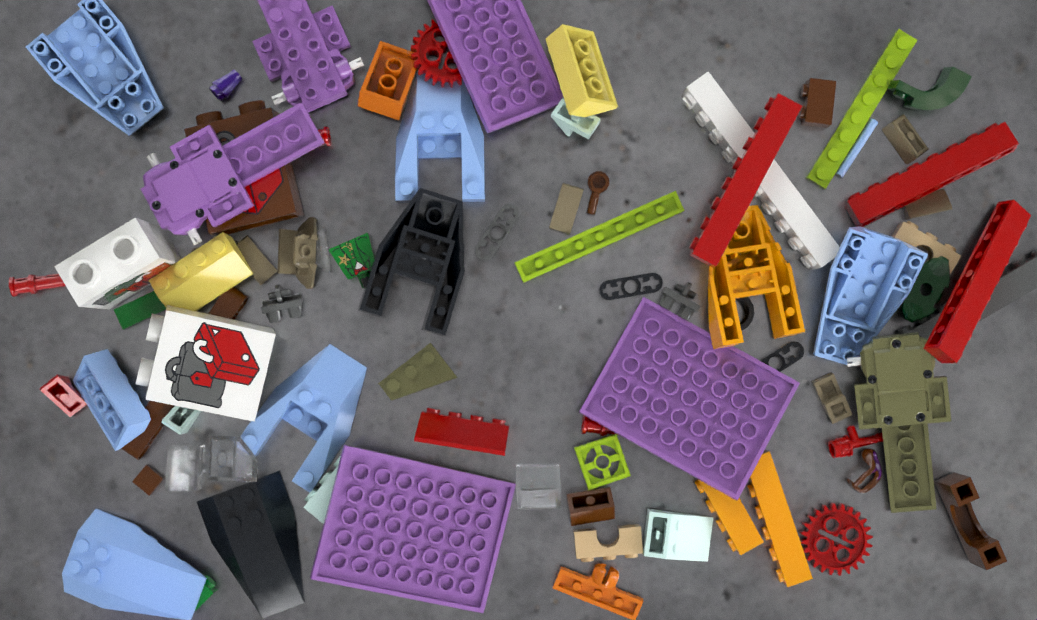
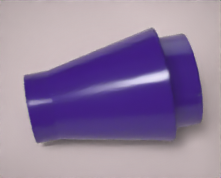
[209,69,242,101]

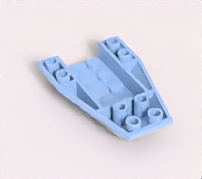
[26,0,164,136]
[813,226,928,367]

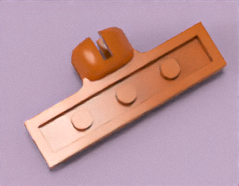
[553,563,643,620]

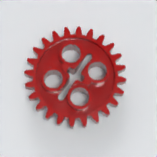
[411,19,462,88]
[799,503,873,576]

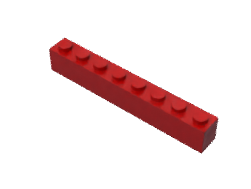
[689,93,802,268]
[845,122,1019,227]
[923,200,1031,363]

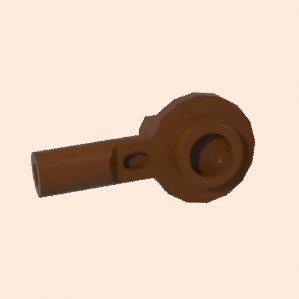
[586,171,609,215]

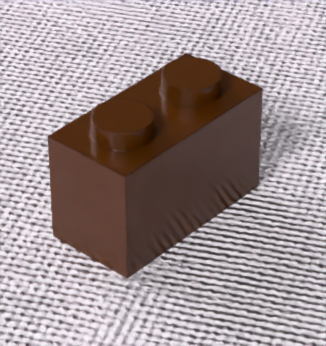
[798,78,836,128]
[566,487,615,526]

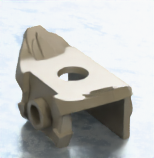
[277,217,318,289]

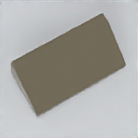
[882,114,929,164]
[903,189,952,220]

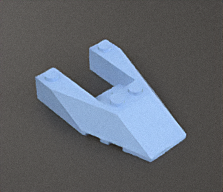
[395,71,485,203]
[235,344,367,493]

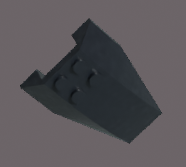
[197,470,305,618]

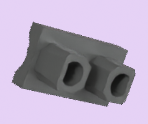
[659,282,701,321]
[261,284,303,323]

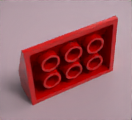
[414,408,509,456]

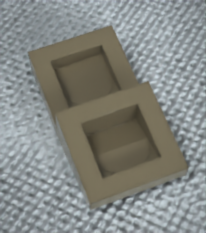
[549,183,584,234]
[237,235,277,285]
[811,372,853,424]

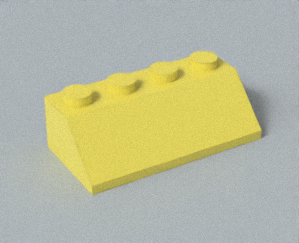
[546,24,618,117]
[149,232,254,311]

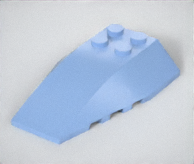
[62,509,207,620]

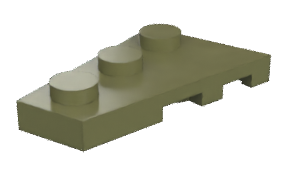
[378,343,458,401]

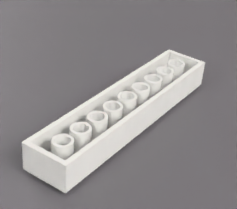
[682,72,840,270]

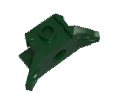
[902,256,950,323]

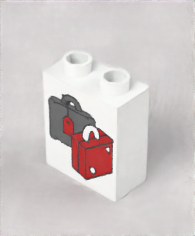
[54,218,181,310]
[136,305,276,422]

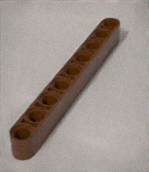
[121,287,249,460]

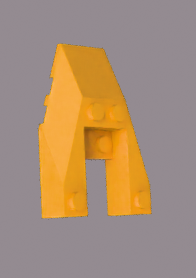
[708,205,805,349]

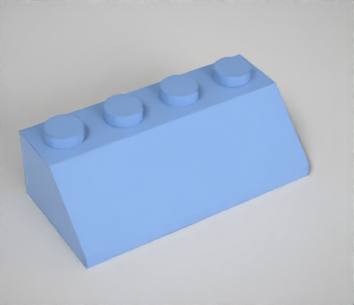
[73,349,151,451]

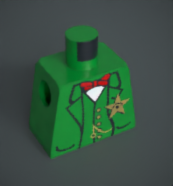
[329,233,375,288]

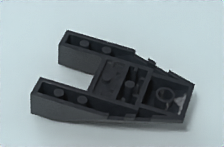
[358,188,465,336]

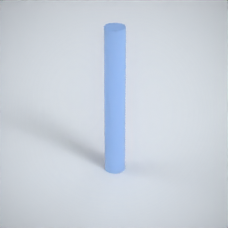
[835,118,878,178]

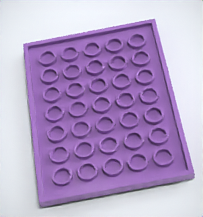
[579,297,800,501]
[310,444,516,613]

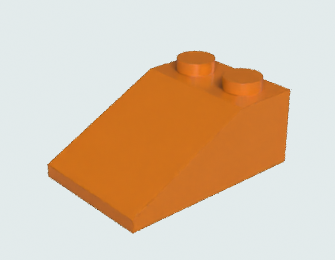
[357,41,418,120]

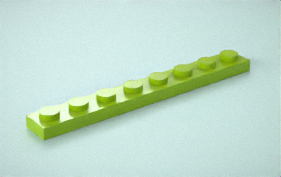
[806,29,917,190]
[514,191,685,283]

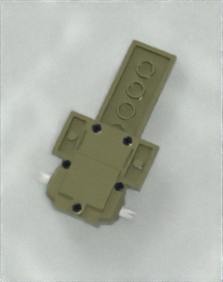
[847,332,951,513]

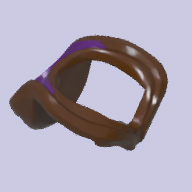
[847,449,882,494]

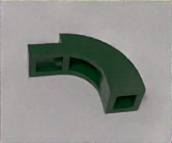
[887,67,972,110]

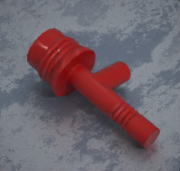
[828,426,883,458]

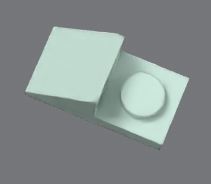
[551,98,600,140]

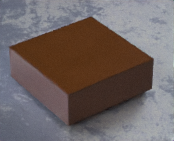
[132,464,165,496]

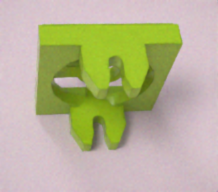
[574,433,631,490]

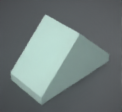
[161,406,201,435]

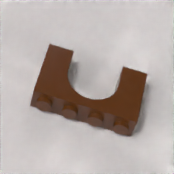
[934,472,1007,570]

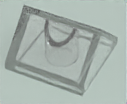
[516,464,561,510]

